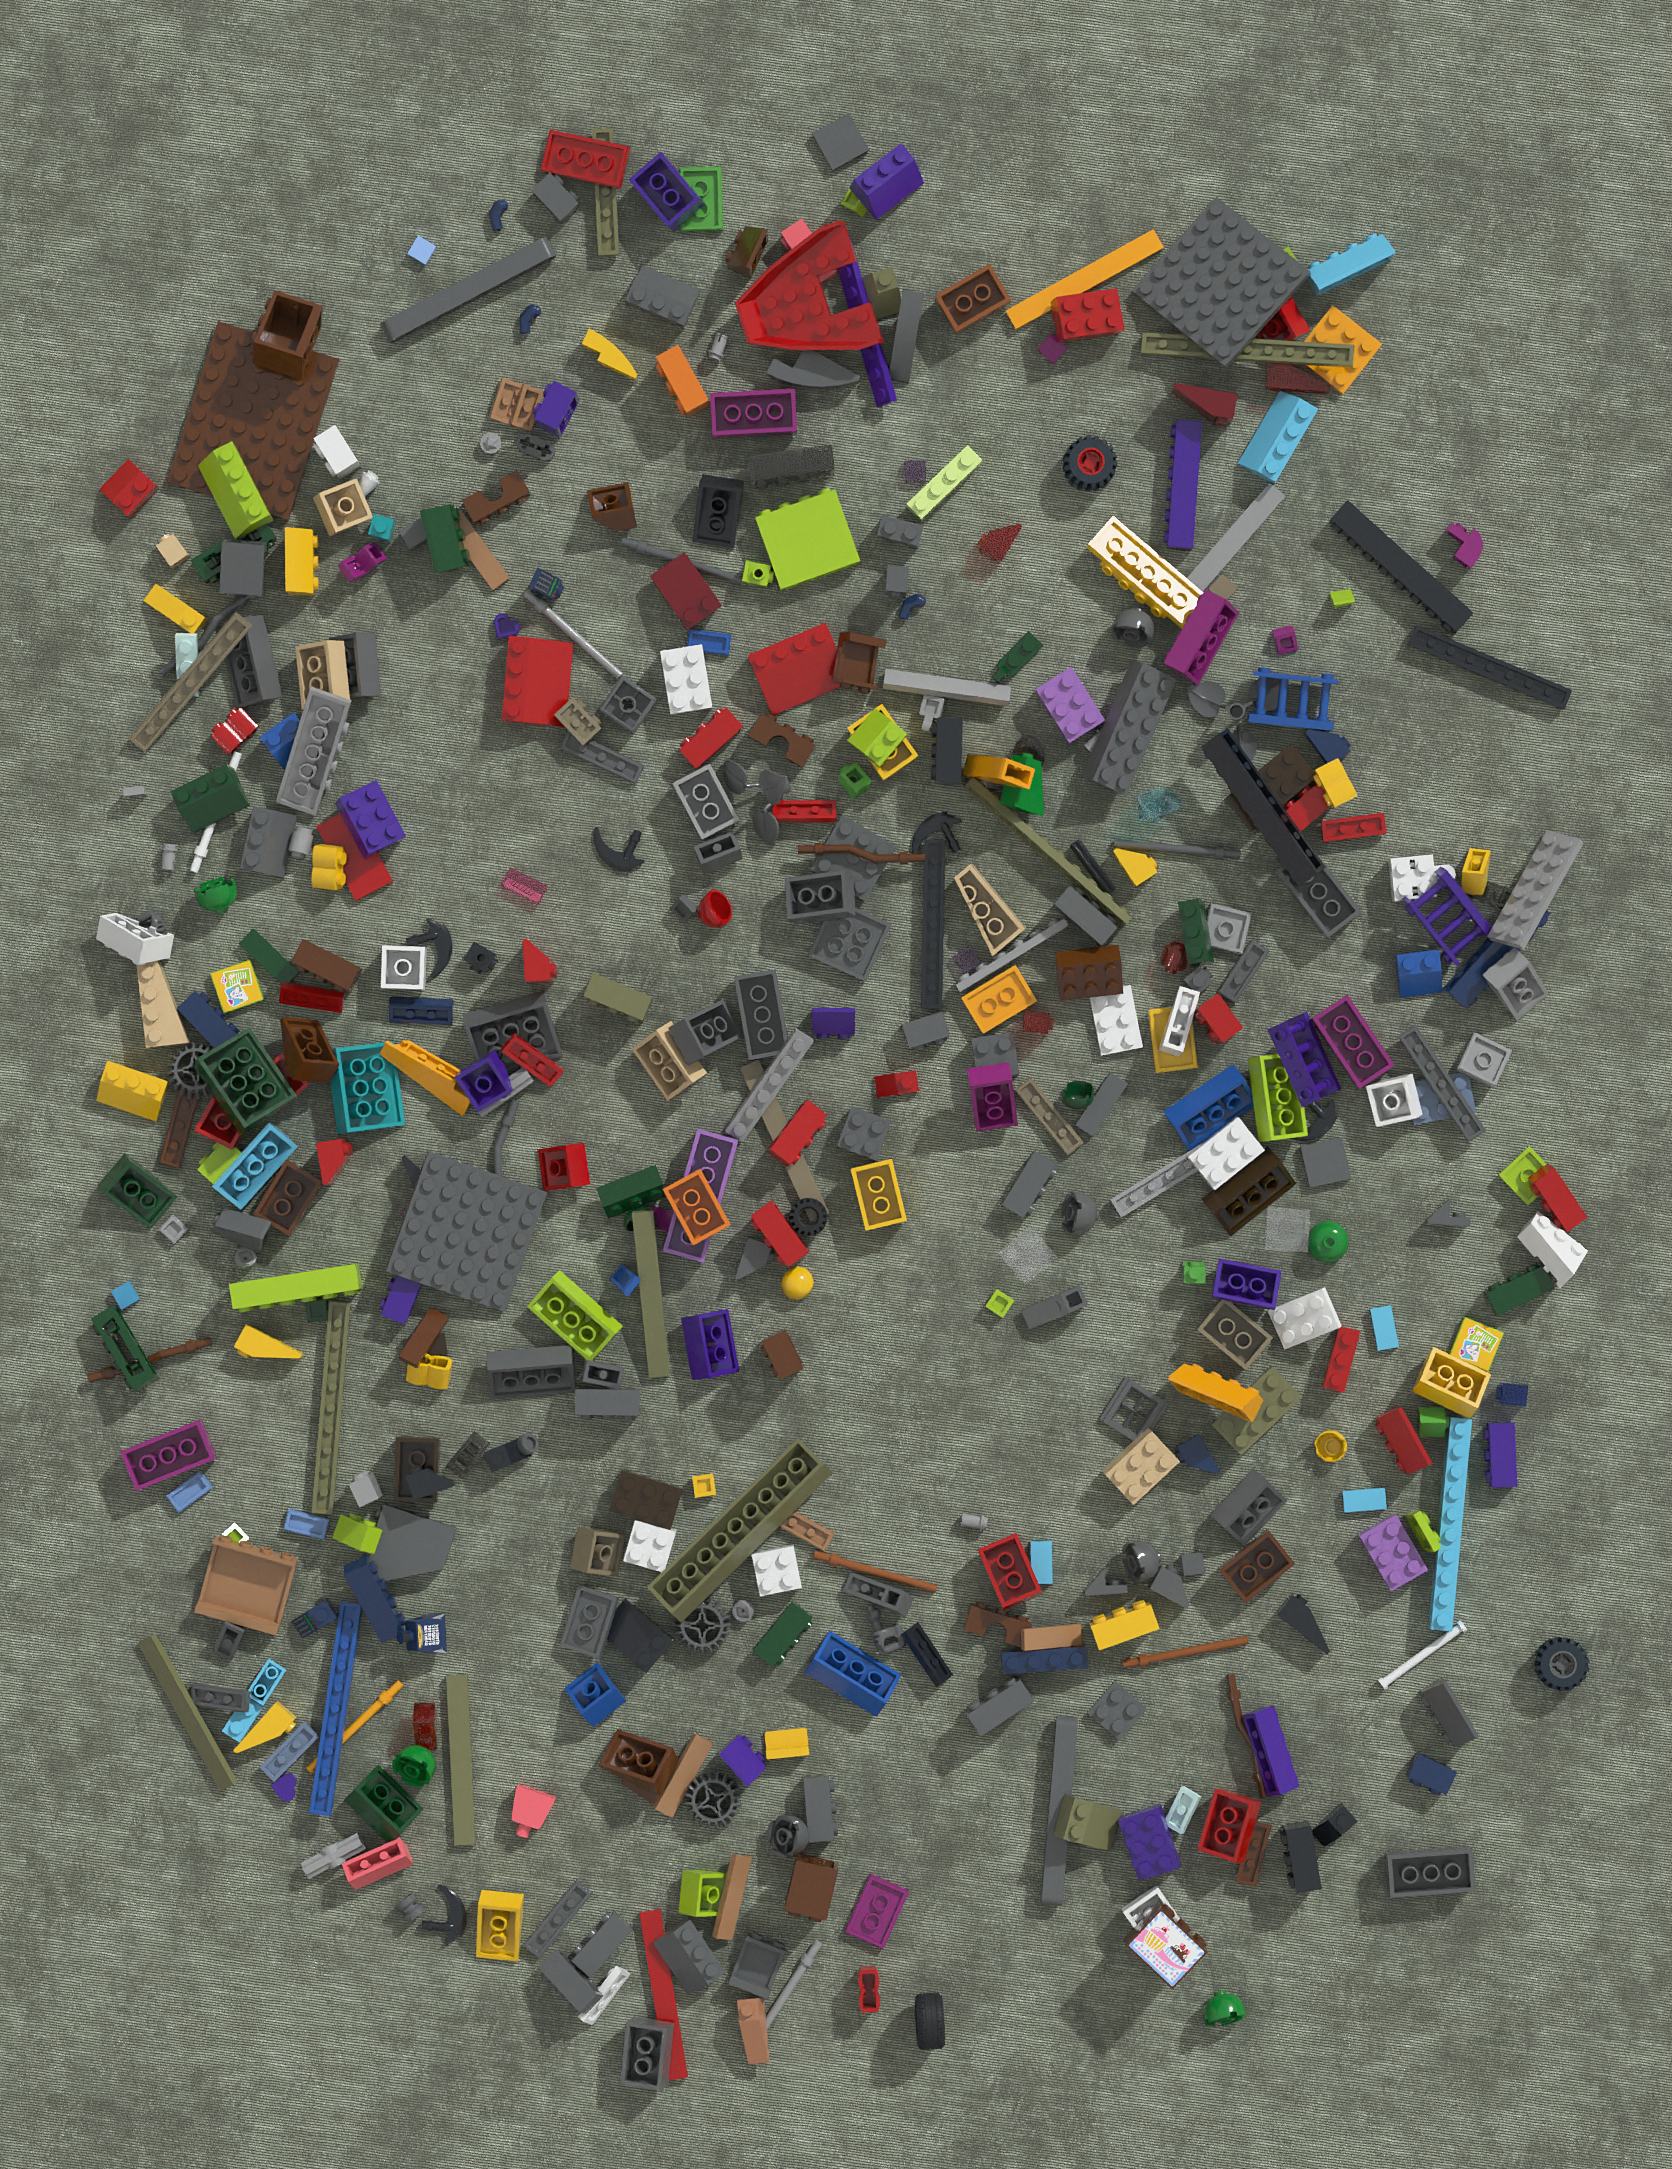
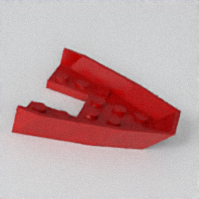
[735,221,884,350]

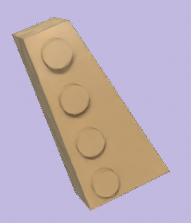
[954,863,1026,956]
[136,961,191,1048]

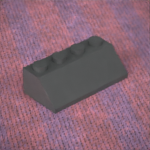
[218,615,282,709]
[487,1345,576,1399]

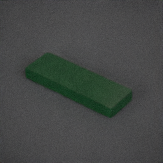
[239,928,300,984]

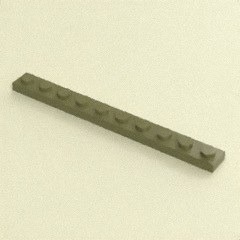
[1141,332,1355,368]
[964,777,1131,928]
[311,1301,351,1515]

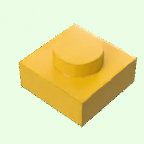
[692,1473,716,1498]

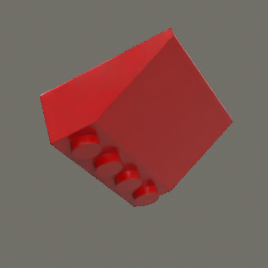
[748,622,840,716]
[502,636,574,727]

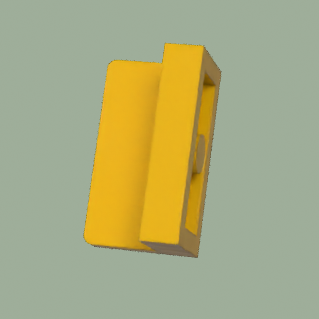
[765,1728,809,1759]

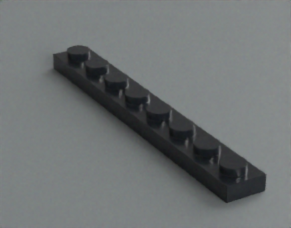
[1407,625,1572,710]
[921,839,945,1009]

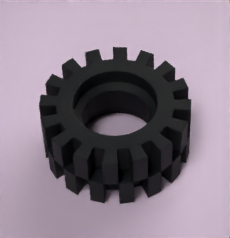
[789,1198,827,1236]

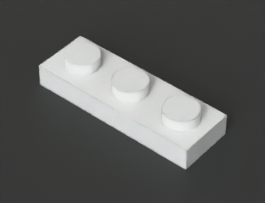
[578,1966,630,2025]

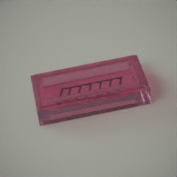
[501,867,548,905]

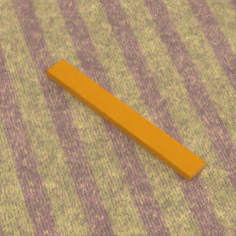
[1005,229,1164,330]

